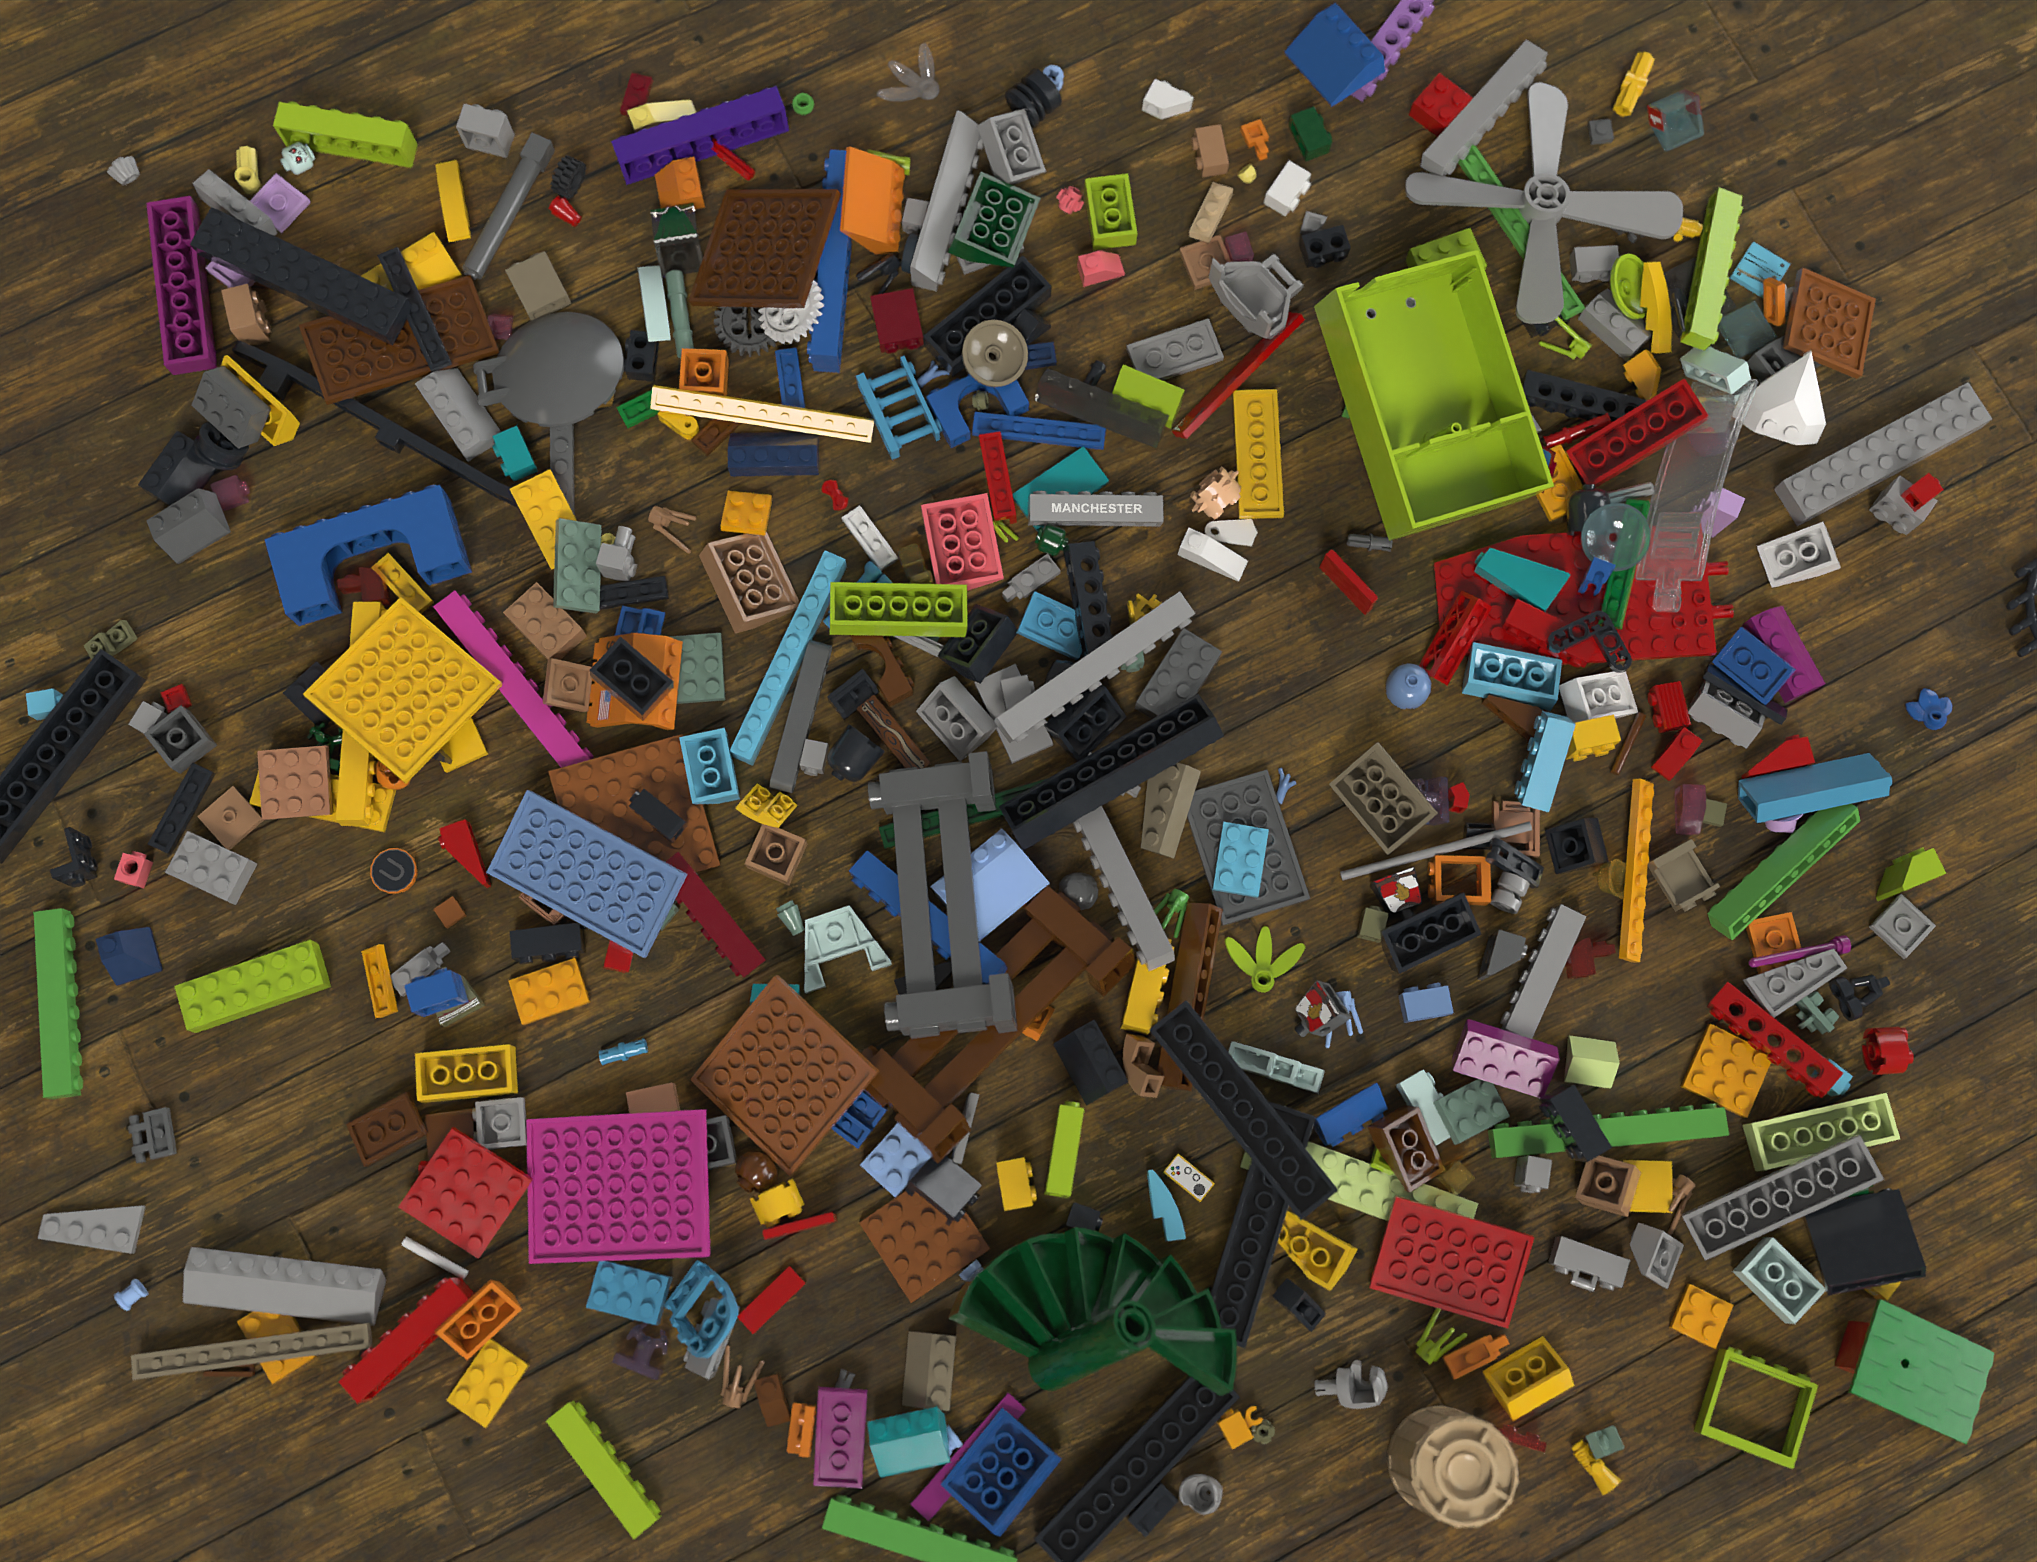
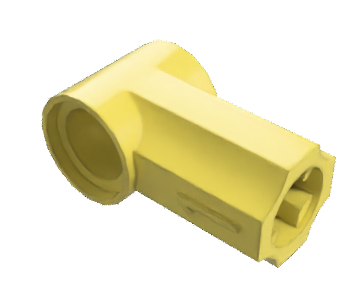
[235,146,261,194]

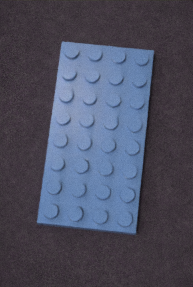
[486,790,687,958]

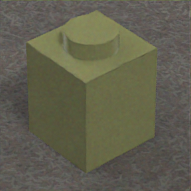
[1357,906,1389,943]

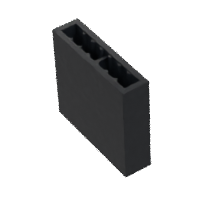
[1803,1188,1927,1296]

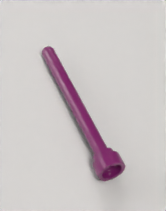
[1749,935,1851,967]

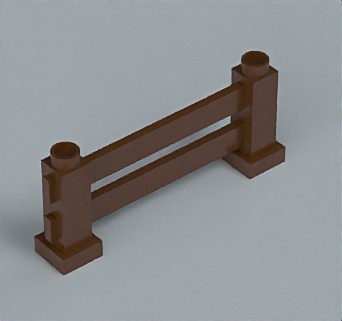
[861,886,1136,1163]

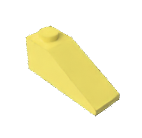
[628,100,696,133]

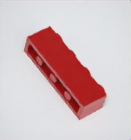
[1502,599,1597,668]

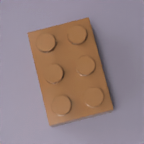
[503,582,587,660]

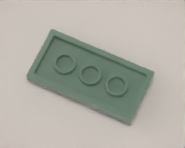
[553,518,601,613]

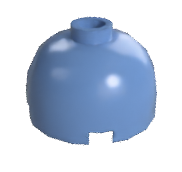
[1386,663,1431,709]

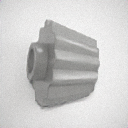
[107,156,140,185]

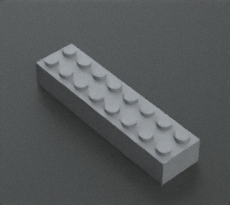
[1682,1135,1884,1260]

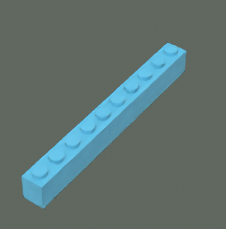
[730,551,847,766]

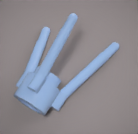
[1325,991,1363,1048]

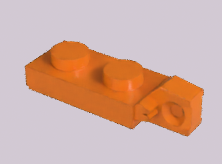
[1442,1334,1509,1380]

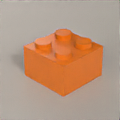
[679,348,729,396]

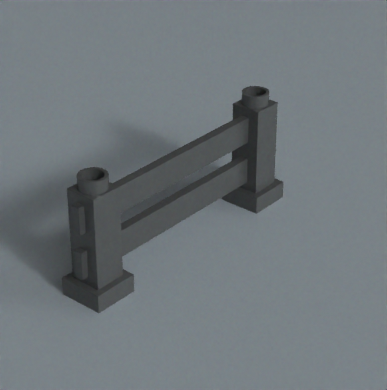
[868,751,1017,1039]

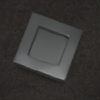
[1587,119,1614,145]

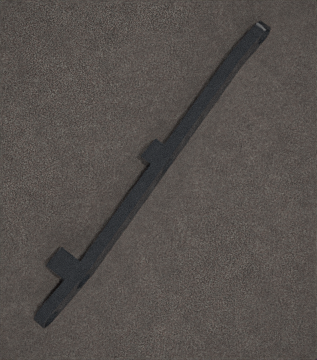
[232,340,520,509]

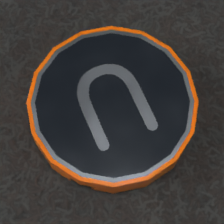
[370,848,418,894]

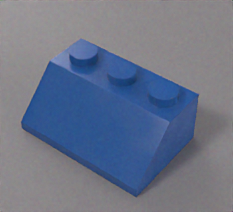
[1313,1083,1388,1147]

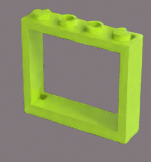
[1694,1347,1818,1469]

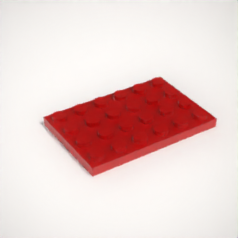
[1369,1195,1535,1328]

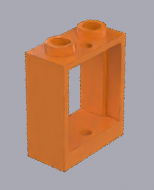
[1427,855,1491,905]

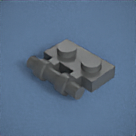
[128,1107,177,1164]

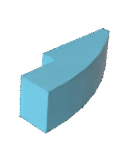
[1147,1170,1186,1241]

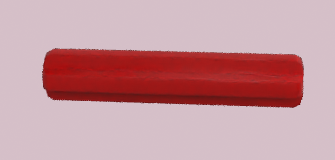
[710,135,755,181]

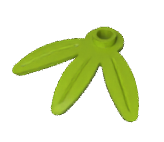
[1224,926,1305,993]

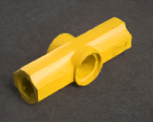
[1613,52,1655,117]

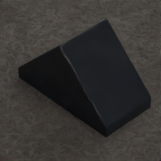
[1012,309,1051,345]

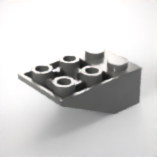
[1747,335,1822,382]

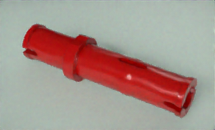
[1543,413,1611,449]

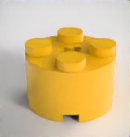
[749,1178,804,1228]

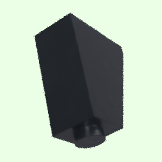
[629,789,687,844]

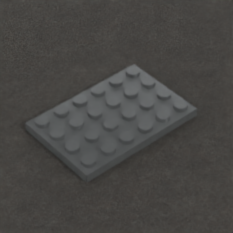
[1187,770,1310,926]

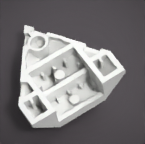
[1732,350,1826,445]

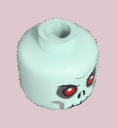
[280,142,315,175]

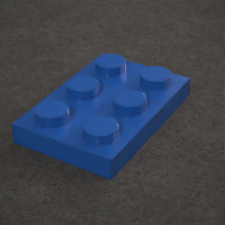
[1712,627,1796,705]

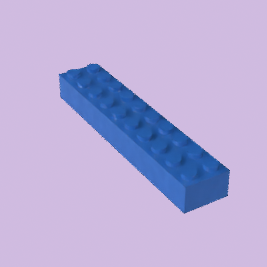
[807,150,852,373]

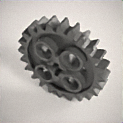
[714,307,776,357]

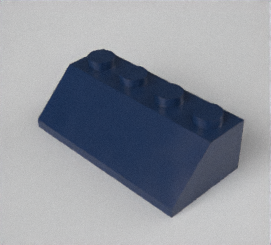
[728,432,819,476]

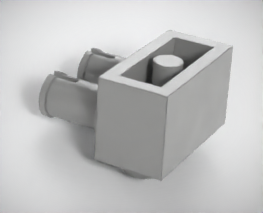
[596,526,637,582]

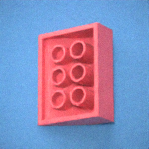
[921,493,1004,591]

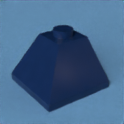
[96,927,163,986]

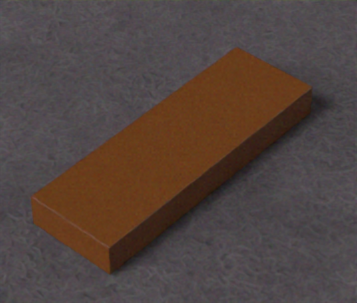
[691,395,742,457]

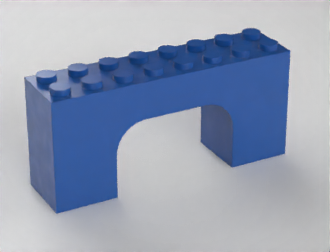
[264,485,472,626]

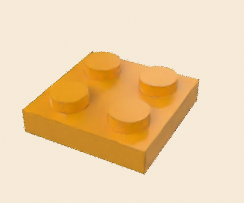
[721,491,772,535]
[1669,1284,1734,1349]

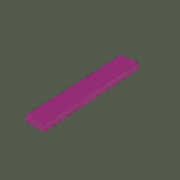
[911,1393,1026,1521]

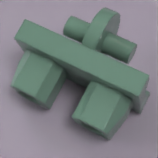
[1795,991,1839,1034]

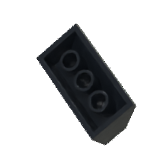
[1380,892,1482,974]

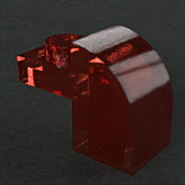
[337,567,391,606]
[1565,938,1616,979]

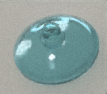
[1581,503,1651,571]

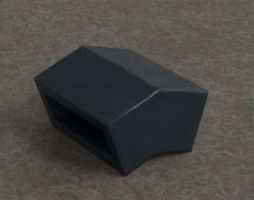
[1463,822,1496,850]

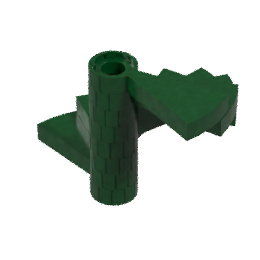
[949,1227,1237,1396]

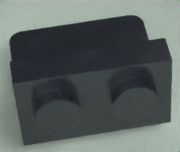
[50,827,98,888]

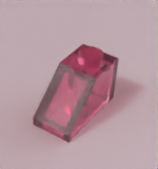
[1675,784,1706,835]

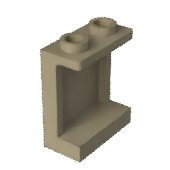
[505,251,571,321]
[1647,839,1720,912]

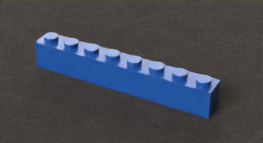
[849,851,1007,985]

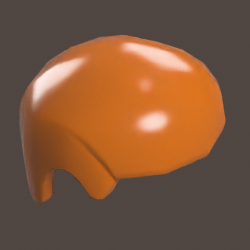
[376,760,411,790]

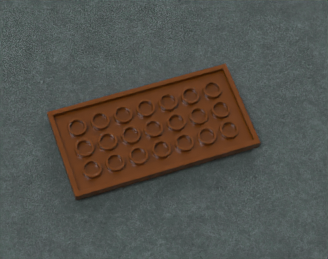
[299,275,499,405]

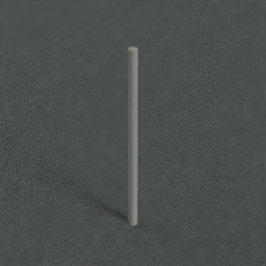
[1340,821,1532,881]

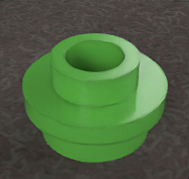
[792,93,814,115]

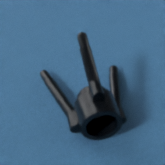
[856,253,901,295]
[1668,288,1688,332]

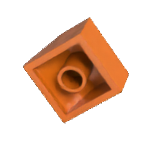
[655,157,705,214]

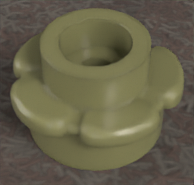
[972,390,989,411]
[1251,1419,1275,1444]

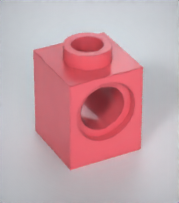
[114,851,153,888]

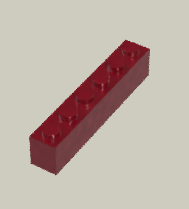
[666,851,766,978]

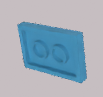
[1016,591,1082,661]

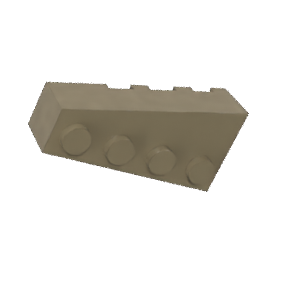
[1141,763,1201,858]

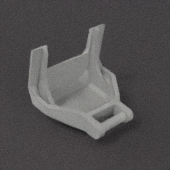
[1209,254,1304,339]

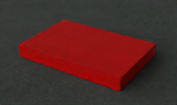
[1319,549,1378,615]
[762,1212,838,1240]

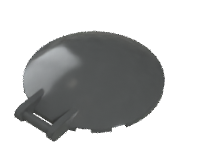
[473,312,624,427]

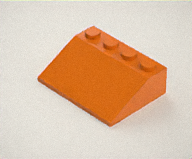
[840,147,905,255]

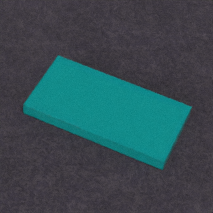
[1012,446,1109,531]

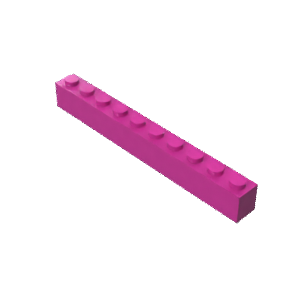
[433,591,594,768]

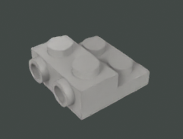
[472,1097,527,1150]

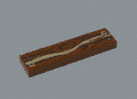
[856,695,931,769]

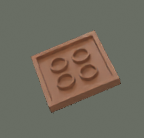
[257,746,333,820]

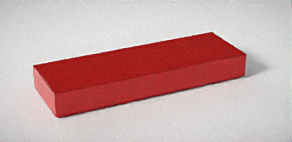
[737,1266,806,1334]

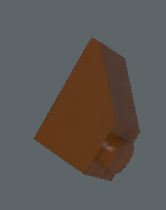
[754,1373,791,1427]

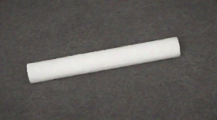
[402,1237,468,1280]

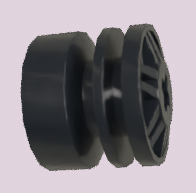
[1005,68,1062,129]

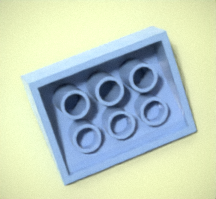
[931,829,1049,941]

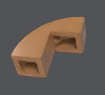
[1123,1034,1164,1098]

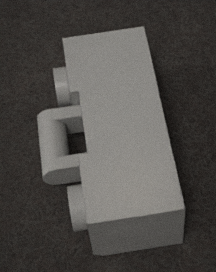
[1548,1236,1630,1292]

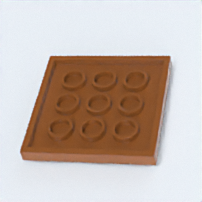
[1783,268,1876,379]
[859,1191,990,1303]

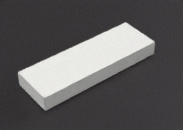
[842,506,898,571]

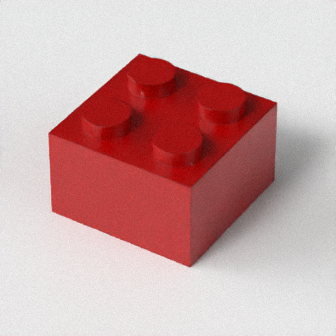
[1409,73,1473,137]

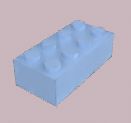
[860,1123,931,1198]

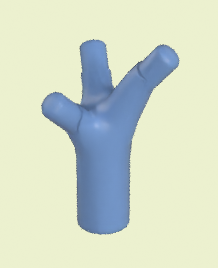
[916,361,949,388]
[1276,768,1296,804]

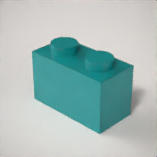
[492,426,538,482]

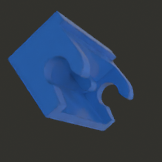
[1578,557,1616,596]

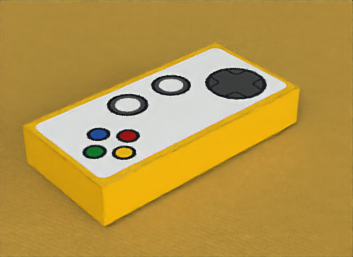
[1163,1154,1215,1202]

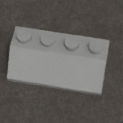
[415,368,501,462]

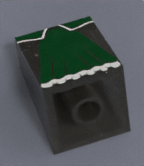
[650,203,703,278]

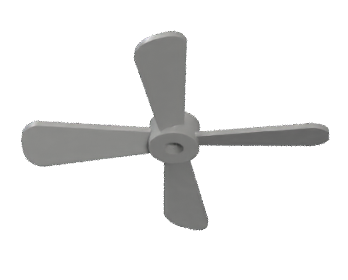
[1405,83,1683,324]

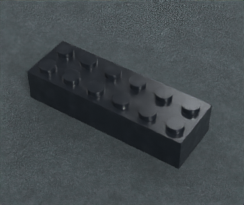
[923,255,1052,377]

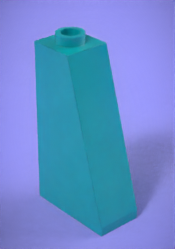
[1474,548,1570,612]

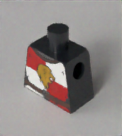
[1370,867,1422,921]

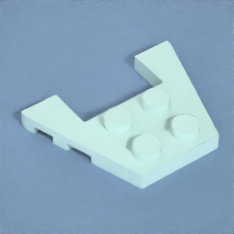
[804,906,892,993]

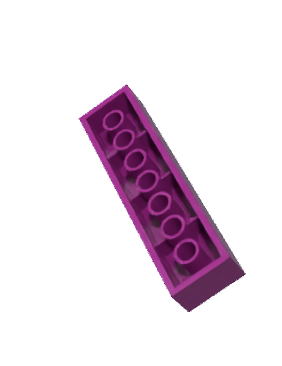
[146,196,217,375]

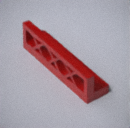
[979,431,1016,524]
[1419,590,1492,686]

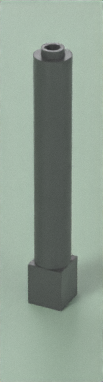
[462,133,555,280]

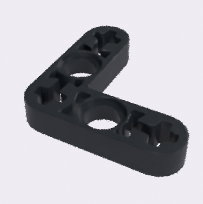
[1546,611,1632,673]

